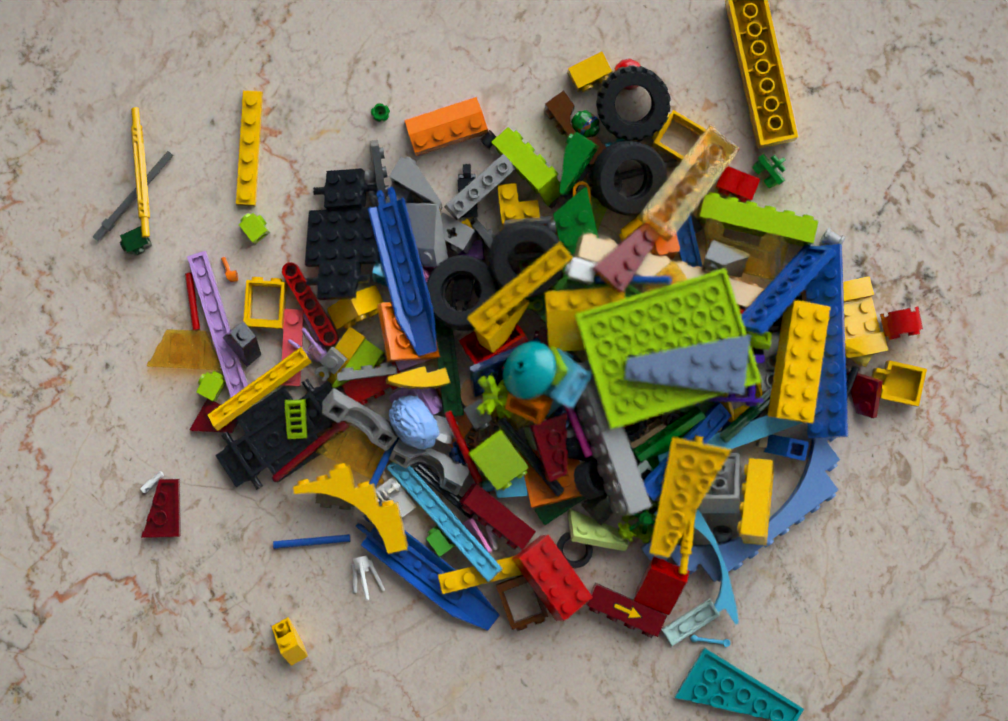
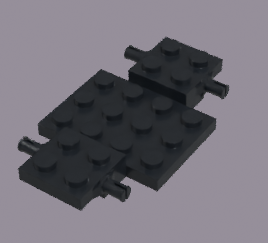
[305,168,380,300]
[215,379,344,490]

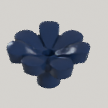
[449,440,470,465]

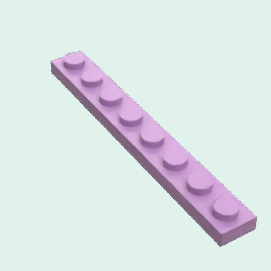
[187,251,248,397]

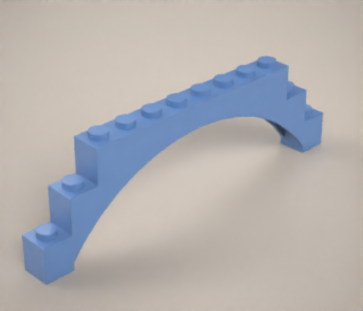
[640,437,840,582]

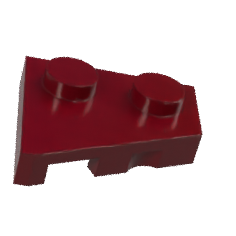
[847,371,883,418]
[189,398,238,433]

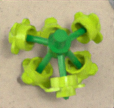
[618,497,660,544]

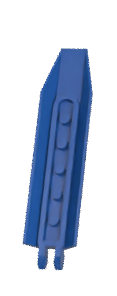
[368,187,437,356]
[356,514,500,630]

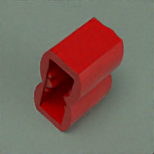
[715,165,760,203]

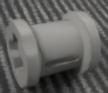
[820,227,845,245]

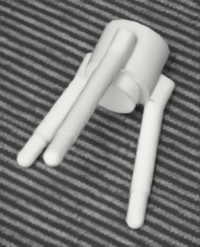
[351,555,385,601]

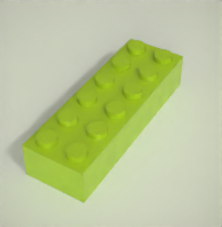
[696,192,819,247]

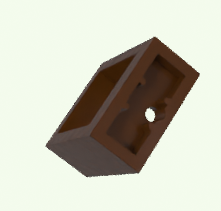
[496,574,548,631]

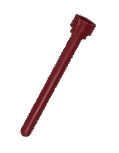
[272,421,349,482]

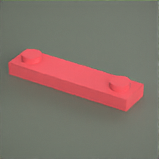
[281,309,304,386]

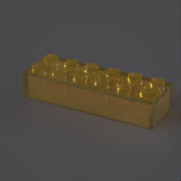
[637,125,740,242]

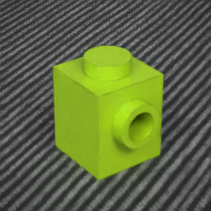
[238,213,270,245]
[196,371,226,401]

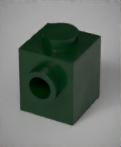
[120,226,153,256]

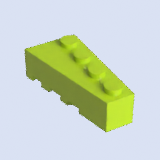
[491,127,561,206]

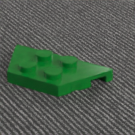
[553,187,599,254]

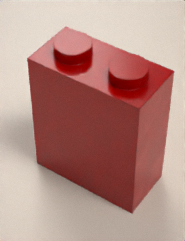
[634,556,689,615]

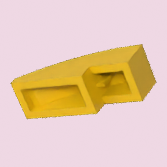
[319,326,367,384]
[385,366,450,389]

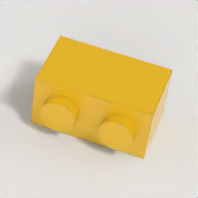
[567,51,612,92]

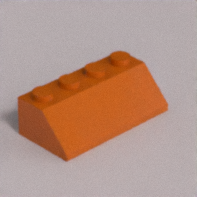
[404,97,488,157]

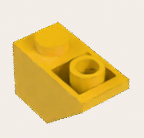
[271,617,308,666]

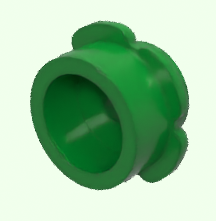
[371,103,390,122]

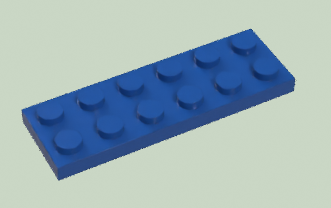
[741,245,835,334]

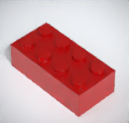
[512,534,593,621]

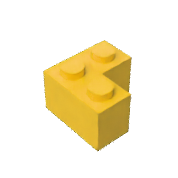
[497,183,540,226]
[327,285,384,329]

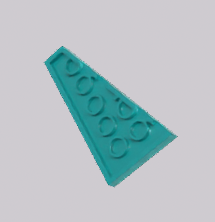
[674,647,804,721]

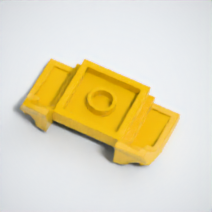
[843,276,888,358]

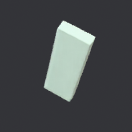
[661,598,720,646]

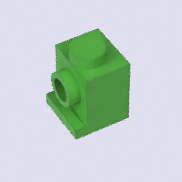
[426,525,455,557]

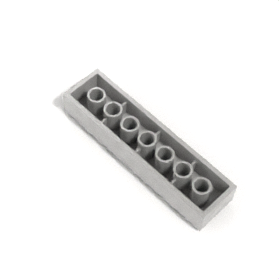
[576,360,651,517]

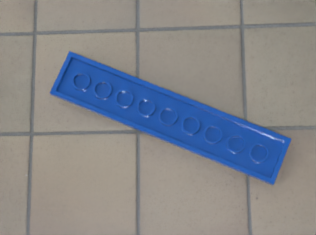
[804,244,848,439]

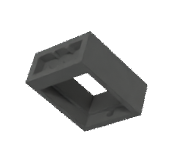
[504,216,556,262]

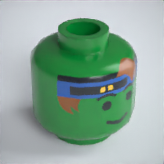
[571,110,600,138]

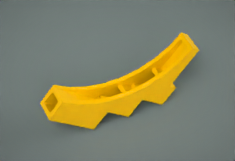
[293,463,408,554]

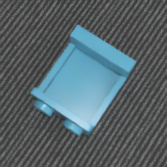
[547,349,593,408]

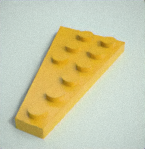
[649,437,732,558]

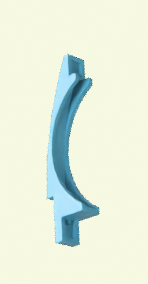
[654,509,739,625]

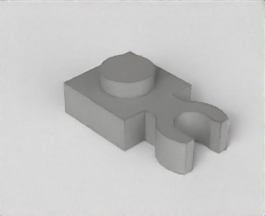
[314,347,347,382]

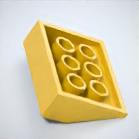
[544,287,625,351]

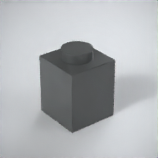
[464,399,492,430]

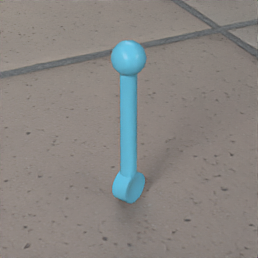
[690,635,731,647]

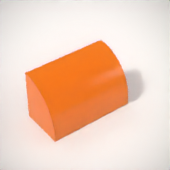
[505,392,553,425]

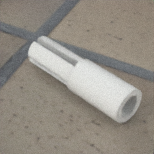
[140,471,164,494]

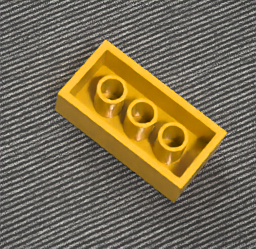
[738,458,774,546]

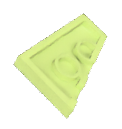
[568,509,628,551]

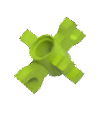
[477,376,514,418]

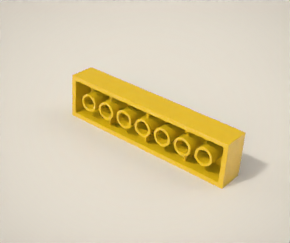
[725,0,798,149]

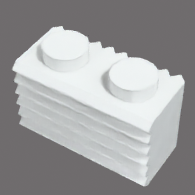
[564,258,595,286]

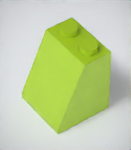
[469,430,529,491]

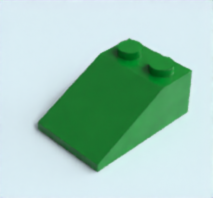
[560,132,600,195]

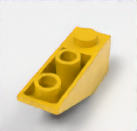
[475,298,529,353]

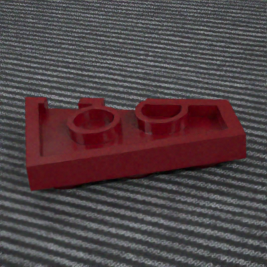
[530,412,567,482]
[141,479,181,538]

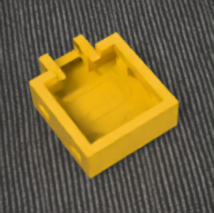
[872,360,927,407]

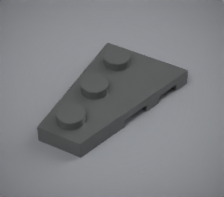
[370,140,389,199]

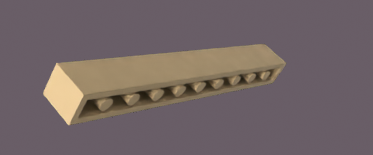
[574,233,764,310]

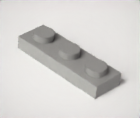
[337,363,397,381]

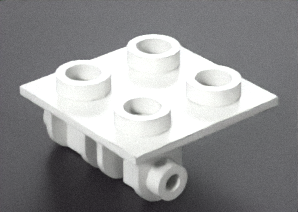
[376,476,417,517]

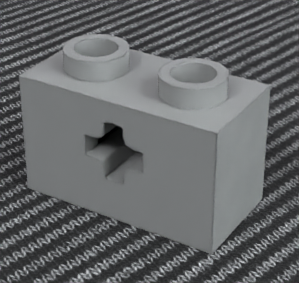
[441,213,479,254]

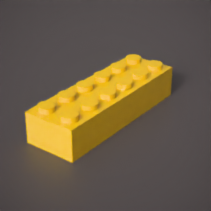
[768,300,830,423]

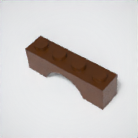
[544,90,606,168]

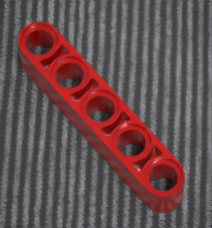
[282,262,339,347]

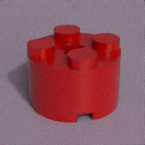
[880,307,923,340]

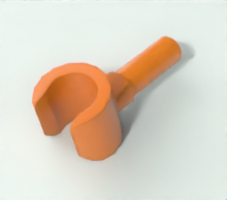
[221,257,238,282]

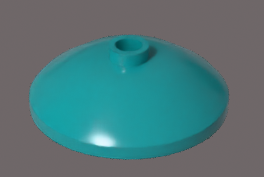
[503,342,556,400]

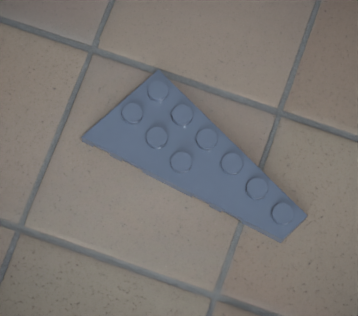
[624,335,750,395]

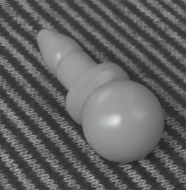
[364,170,377,206]

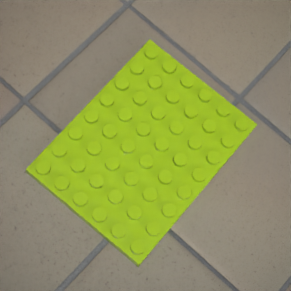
[575,268,762,429]

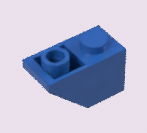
[763,434,809,461]

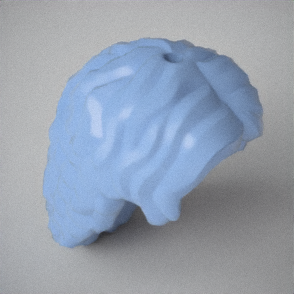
[389,395,439,449]

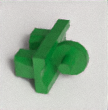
[752,154,786,189]

